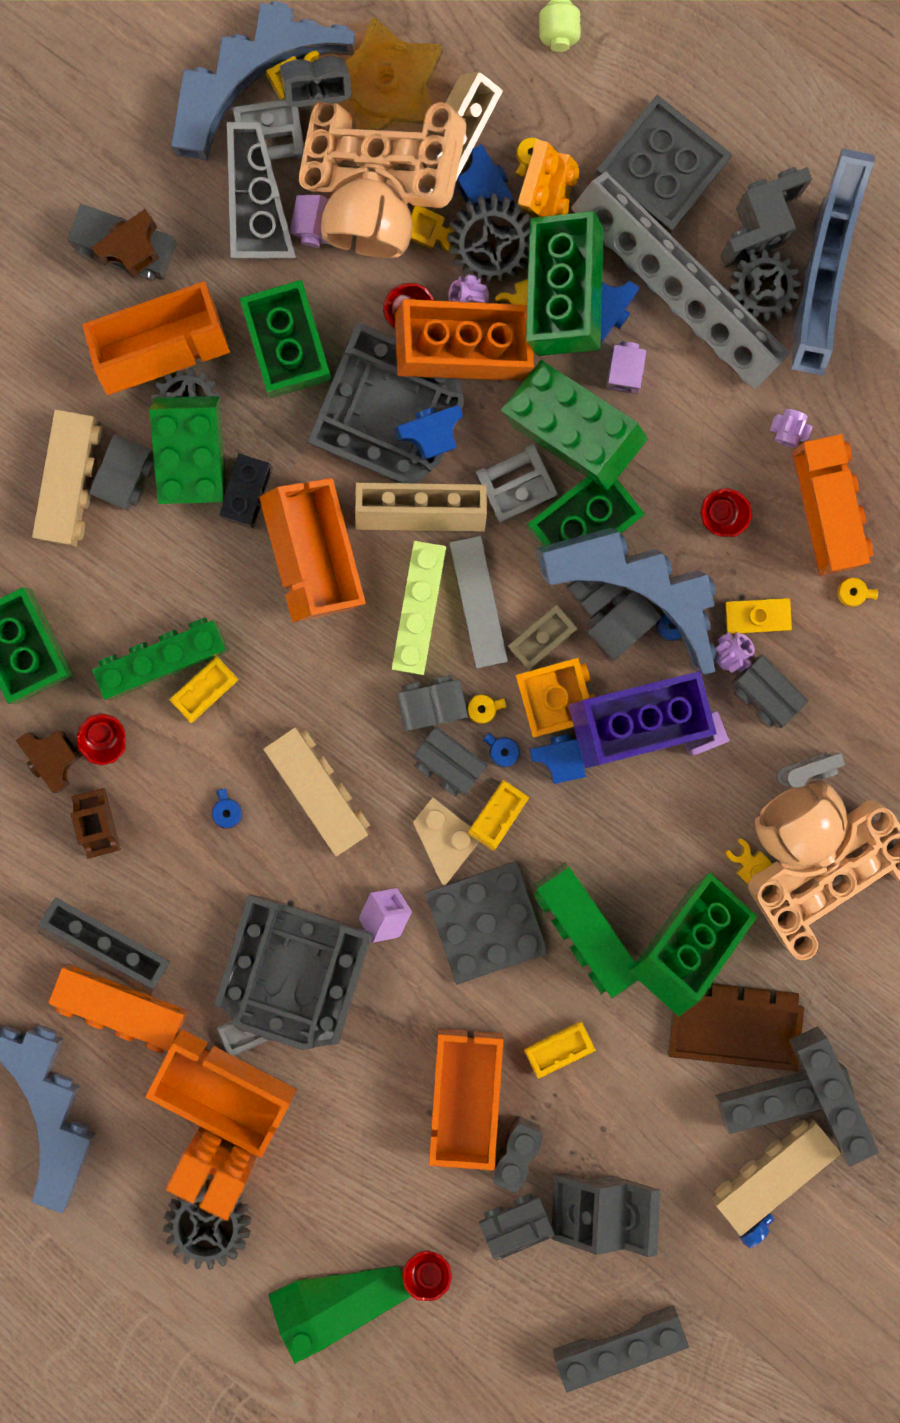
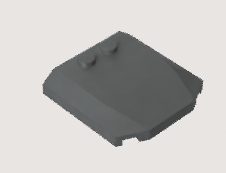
[307,322,464,484]
[215,894,373,1050]

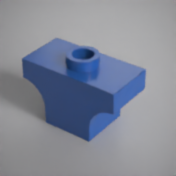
[456,144,515,208]
[601,281,640,345]
[394,405,463,461]
[529,734,586,784]

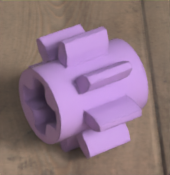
[448,274,489,303]
[770,409,813,448]
[715,632,755,673]

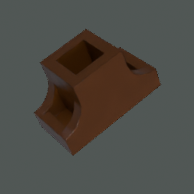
[91,209,159,277]
[16,731,82,793]
[70,788,121,859]

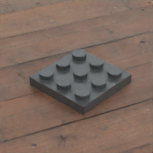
[596,94,732,233]
[425,861,548,985]

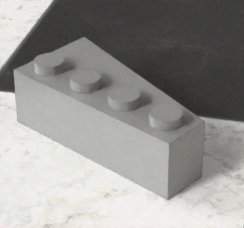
[227,122,296,260]

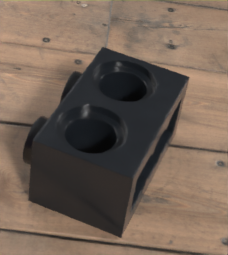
[219,453,273,529]

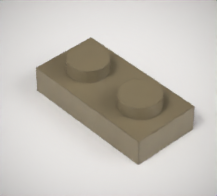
[507,604,578,671]

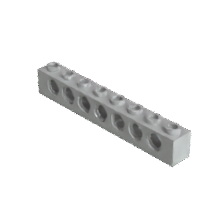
[571,172,791,390]

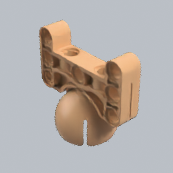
[299,101,466,258]
[748,780,900,960]

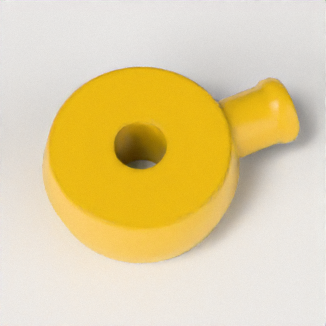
[515,137,539,178]
[837,577,878,607]
[466,694,507,725]

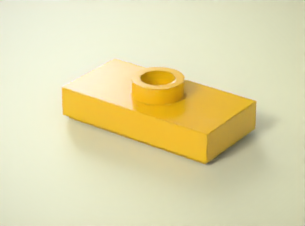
[724,598,792,634]
[169,656,239,723]
[467,779,530,851]
[523,1020,596,1079]

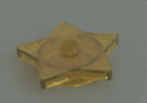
[345,17,443,131]

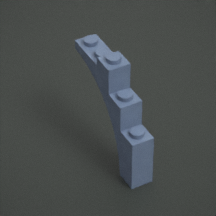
[171,1,356,161]
[791,148,875,376]
[536,528,717,675]
[0,1025,96,1214]

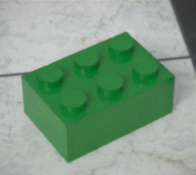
[239,280,332,399]
[149,396,227,504]
[526,477,645,547]
[0,587,74,704]

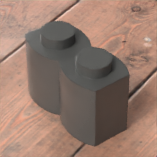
[280,56,351,107]
[89,434,154,511]
[586,589,662,662]
[396,675,468,731]
[492,1116,542,1193]

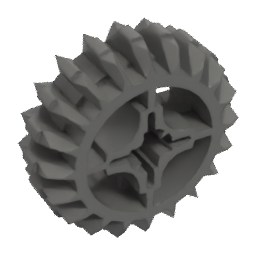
[447,193,532,284]
[163,1180,252,1270]

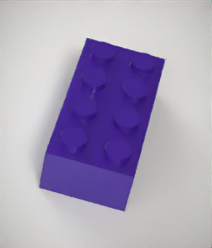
[568,671,717,768]

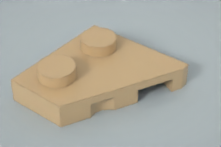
[413,797,479,886]

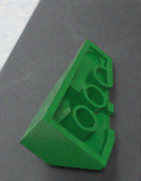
[268,1265,411,1364]

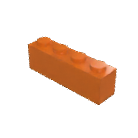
[48,963,188,1053]

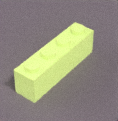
[392,541,446,676]

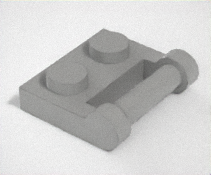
[233,99,305,160]
[475,444,558,524]
[776,752,845,788]

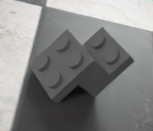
[720,167,812,267]
[551,1173,660,1257]

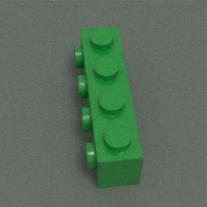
[92,617,230,700]

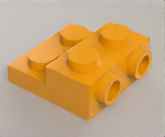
[518,140,579,218]
[515,658,595,738]

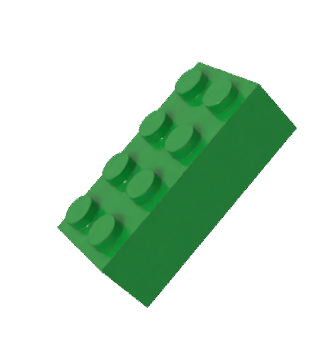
[526,211,604,356]
[500,360,648,491]
[533,862,638,999]
[629,872,758,1017]

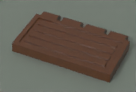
[668,983,805,1072]

